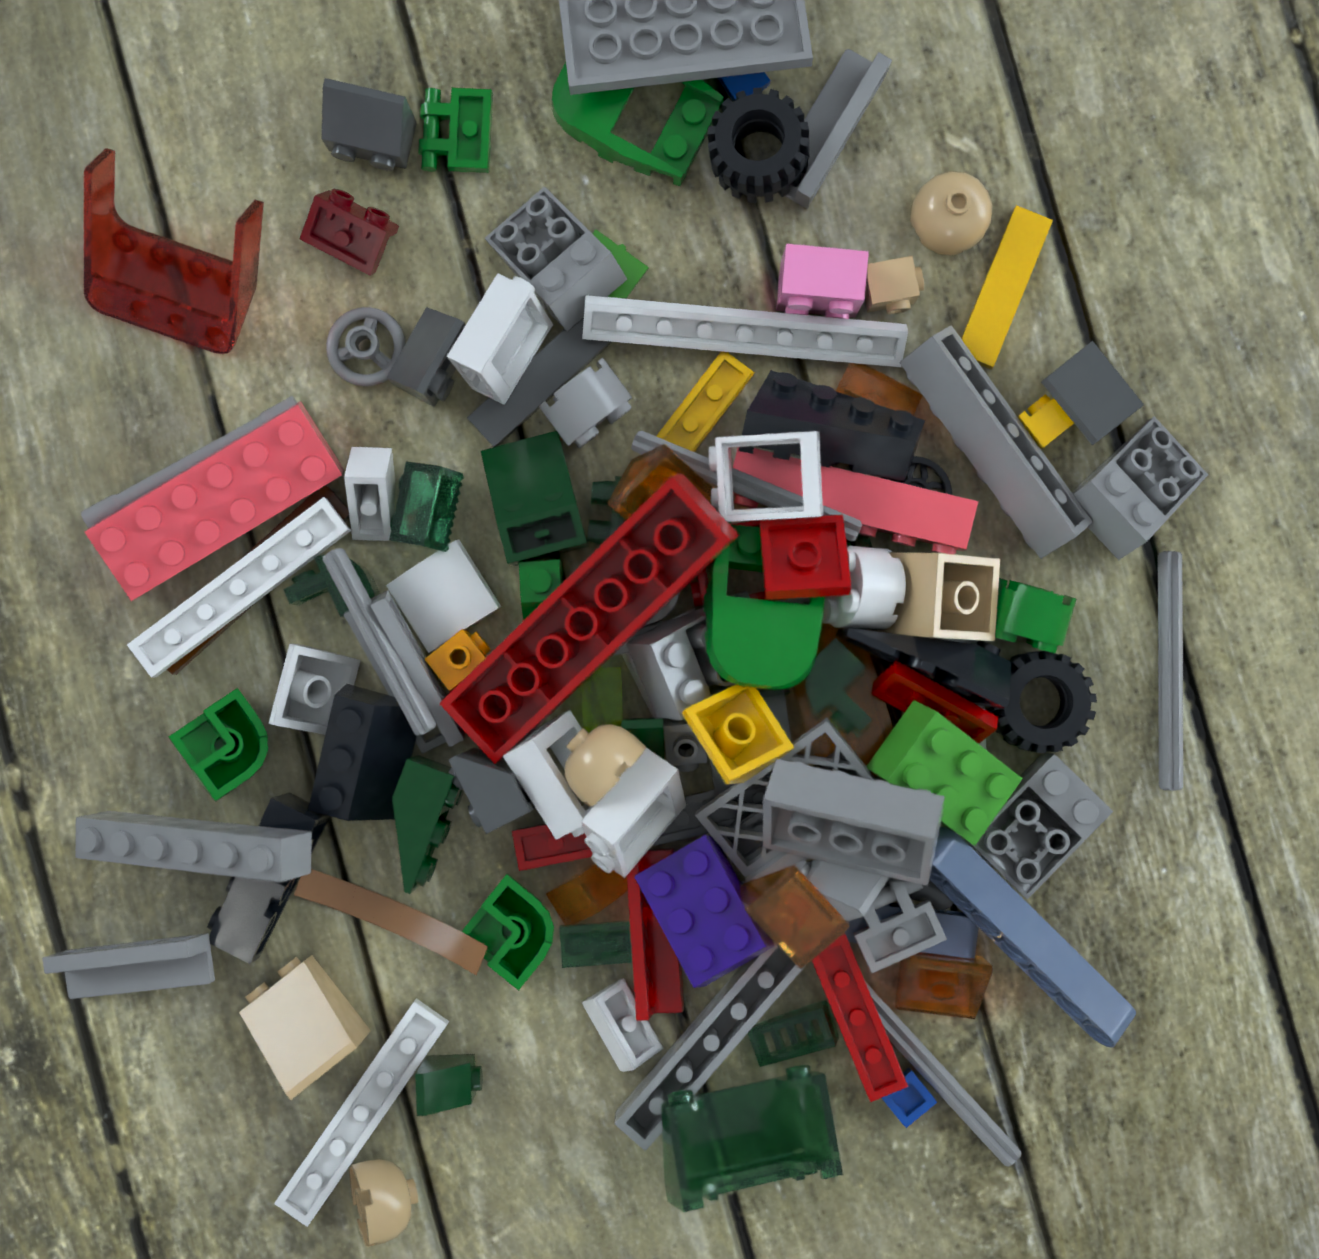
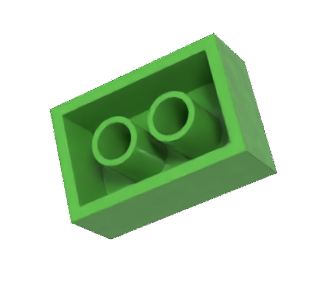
[866,700,1023,846]

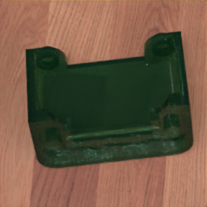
[661,1065,843,1212]

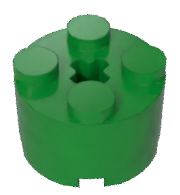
[995,577,1077,653]

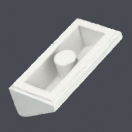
[582,978,664,1072]

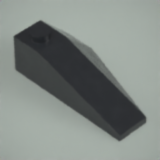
[835,628,1011,708]

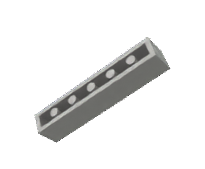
[899,325,1093,559]
[75,811,312,882]
[614,931,808,1151]

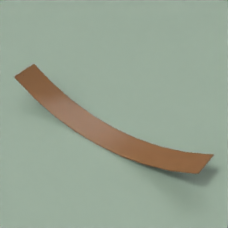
[294,869,488,976]

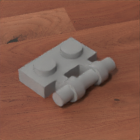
[847,878,947,973]

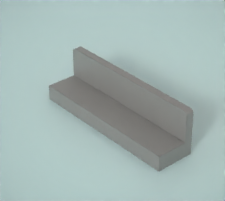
[785,49,892,209]
[42,933,215,999]

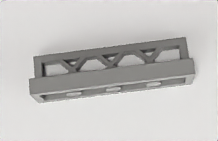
[343,590,465,754]

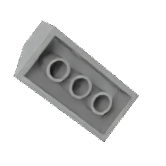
[763,759,945,886]

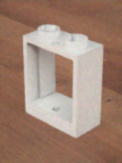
[447,274,553,405]
[709,431,823,522]
[503,709,598,840]
[581,748,686,878]

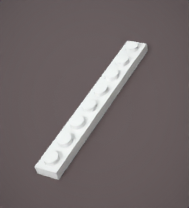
[582,295,908,367]

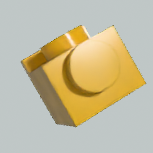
[1017,394,1074,449]

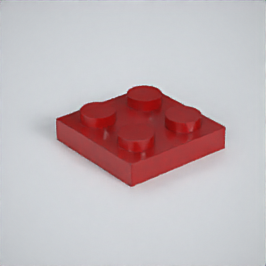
[759,515,852,600]

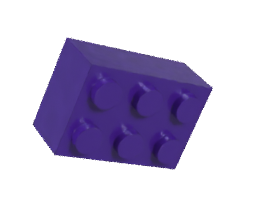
[634,835,775,988]

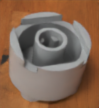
[539,358,633,449]

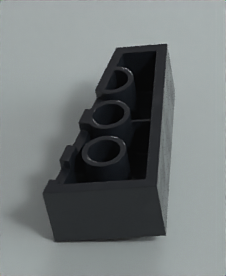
[738,370,925,481]

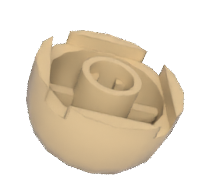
[910,171,992,255]
[565,724,646,807]
[349,1159,418,1247]

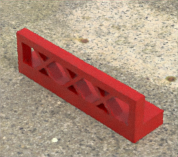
[627,848,684,1021]
[804,931,908,1102]

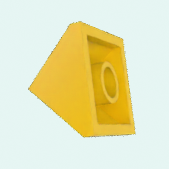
[682,685,794,784]

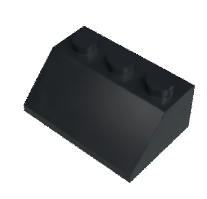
[308,684,417,821]

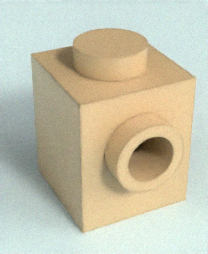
[865,256,924,314]

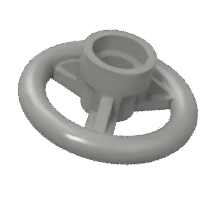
[326,307,406,386]

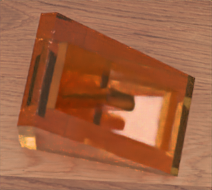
[546,863,628,928]

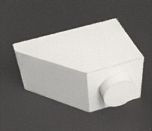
[344,447,395,541]

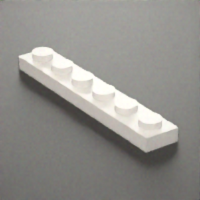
[127,497,351,678]
[274,998,449,1227]

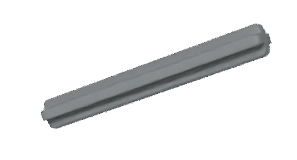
[323,548,436,736]

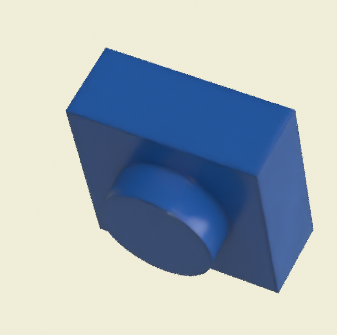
[882,1067,937,1128]

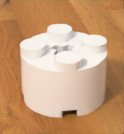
[823,545,906,630]

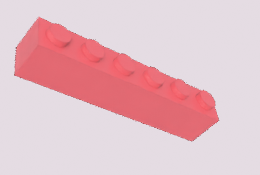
[733,447,979,554]

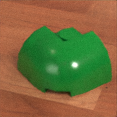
[168,688,268,802]
[461,873,554,991]

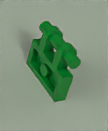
[418,87,493,173]

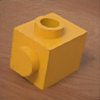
[424,629,492,691]

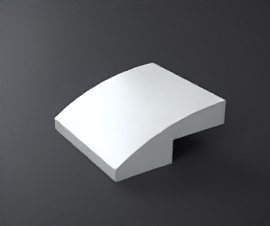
[386,539,502,653]

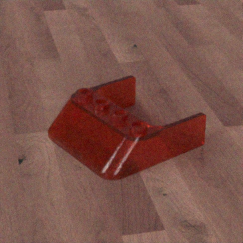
[83,148,264,354]

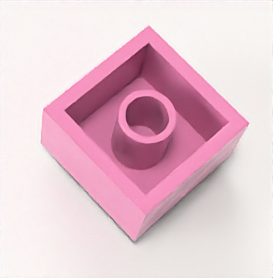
[776,244,869,319]

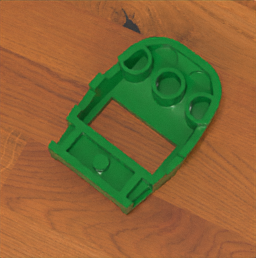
[551,62,724,186]
[703,521,825,690]

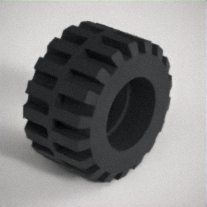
[707,88,809,203]
[986,651,1097,753]

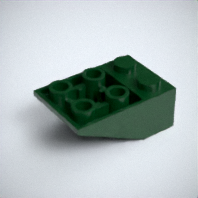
[480,431,589,567]
[392,755,464,894]

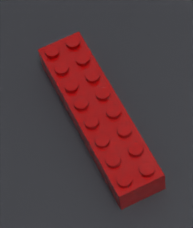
[439,474,739,764]

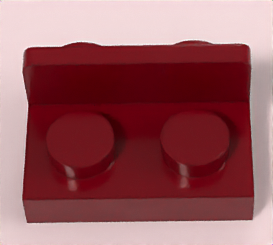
[299,189,399,276]

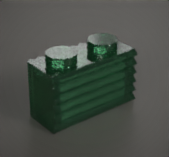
[389,461,464,552]

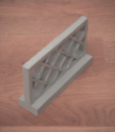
[695,718,880,896]

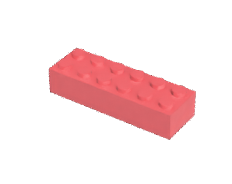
[84,401,344,601]

